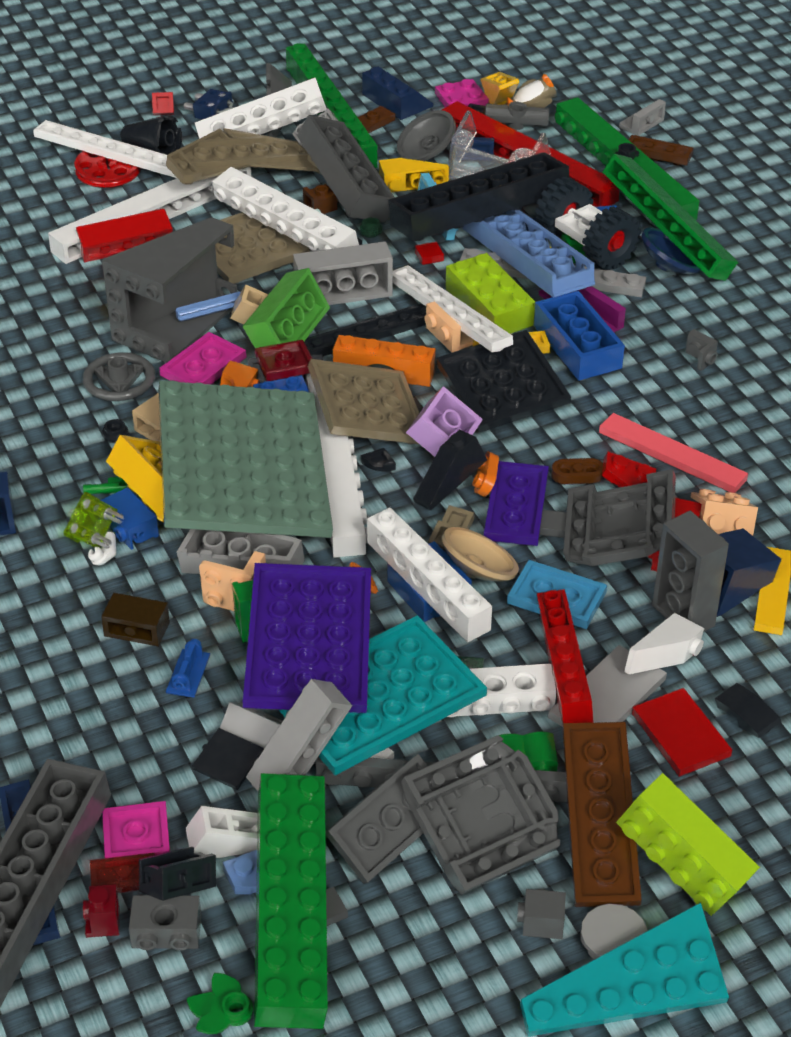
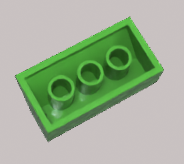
[243,268,330,348]

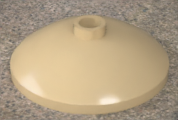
[442,527,519,582]

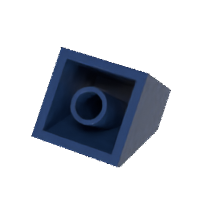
[717,528,781,617]

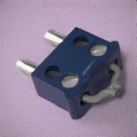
[184,89,234,120]

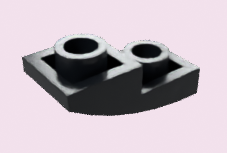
[715,683,781,738]

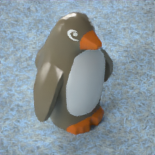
[505,74,557,108]

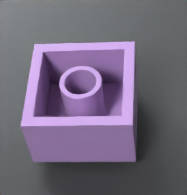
[406,386,483,457]

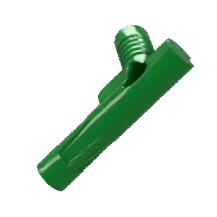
[83,477,133,495]

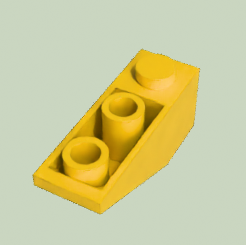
[379,158,449,192]

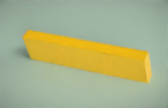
[753,547,791,635]

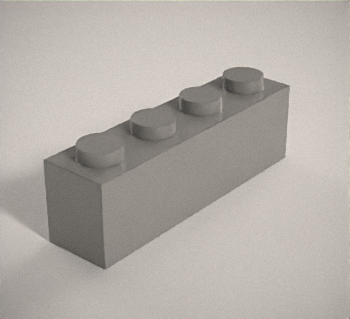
[246,679,352,791]

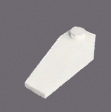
[624,613,704,674]
[186,806,257,858]

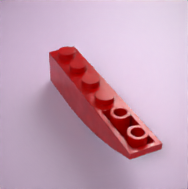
[537,589,594,725]

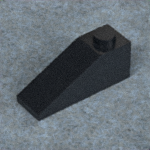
[413,429,487,510]

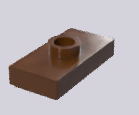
[358,106,395,133]

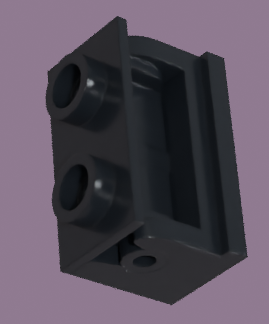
[139,847,216,901]

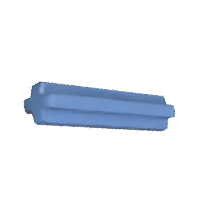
[175,292,241,322]

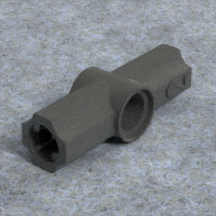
[485,101,549,130]

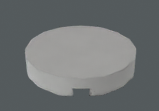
[580,904,647,960]

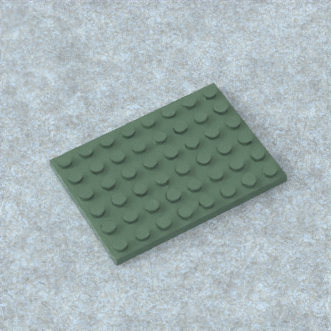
[158,380,333,538]

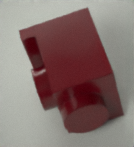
[83,884,120,938]

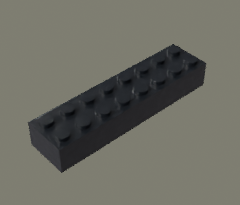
[388,152,569,241]

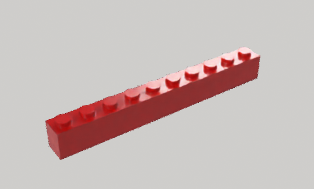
[442,101,620,207]

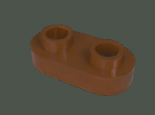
[551,458,603,485]

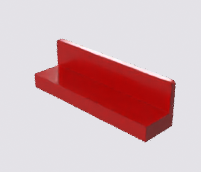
[76,209,173,263]

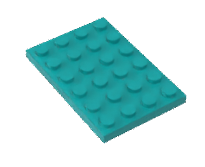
[278,615,487,776]

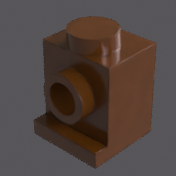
[303,184,338,214]

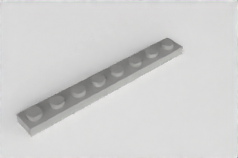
[459,248,646,298]

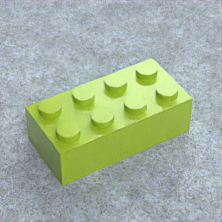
[446,253,535,334]
[616,773,760,916]

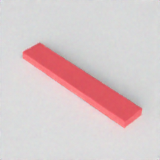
[599,413,748,493]

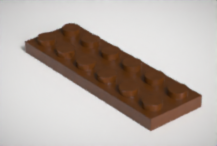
[563,722,642,907]

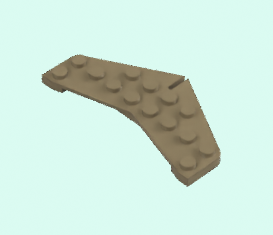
[166,128,320,184]

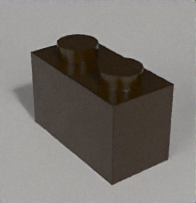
[101,593,170,647]

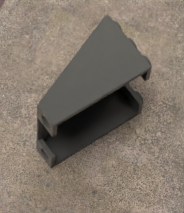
[102,217,238,363]

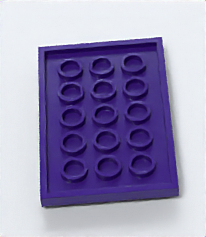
[243,563,371,713]

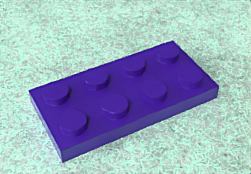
[484,461,549,546]

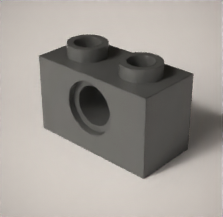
[129,895,202,950]

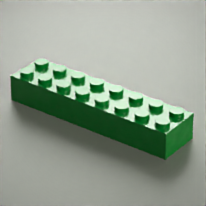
[254,773,328,1029]

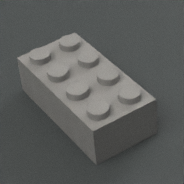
[293,241,393,305]

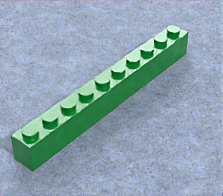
[286,43,378,168]
[555,97,700,220]

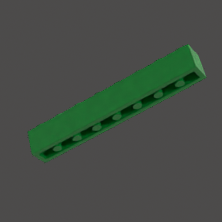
[603,153,738,281]

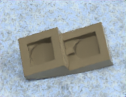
[428,505,475,549]

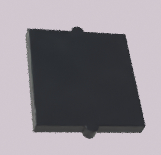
[192,728,264,790]

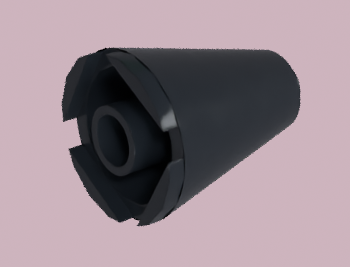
[120,115,182,155]

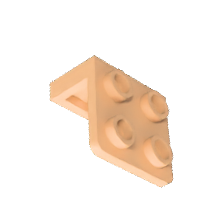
[425,301,473,353]
[690,489,758,536]
[199,551,266,611]

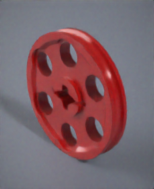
[74,151,141,188]

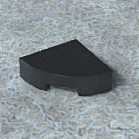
[361,448,396,472]

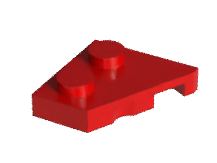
[602,451,656,488]

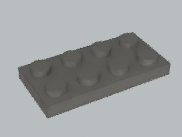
[325,754,427,884]

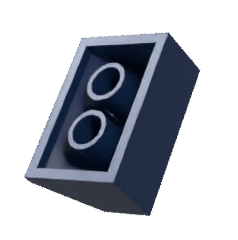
[362,66,433,120]

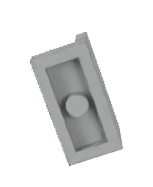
[619,99,666,136]
[220,702,283,749]

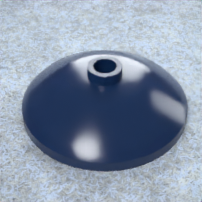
[642,227,701,274]

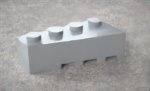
[177,529,305,574]

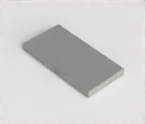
[548,645,667,727]

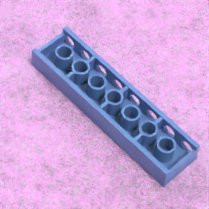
[463,210,595,298]

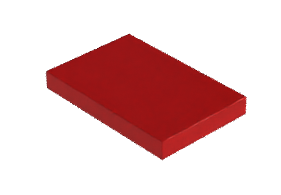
[632,688,732,777]

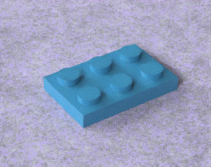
[507,560,607,629]

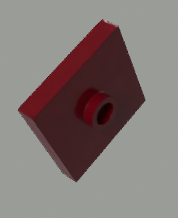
[255,340,312,381]

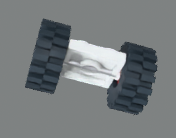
[535,177,641,270]

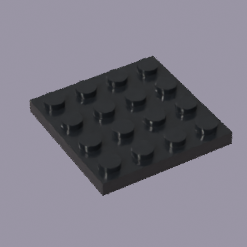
[437,330,571,433]

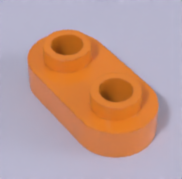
[472,451,499,497]

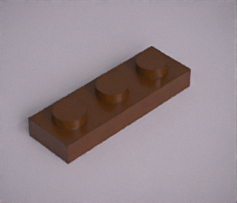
[629,135,694,166]

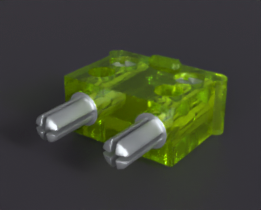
[63,492,124,549]

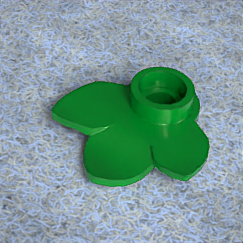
[187,973,254,1034]

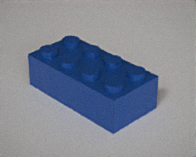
[534,291,625,381]

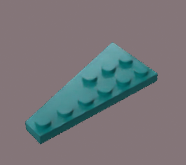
[520,903,729,1037]

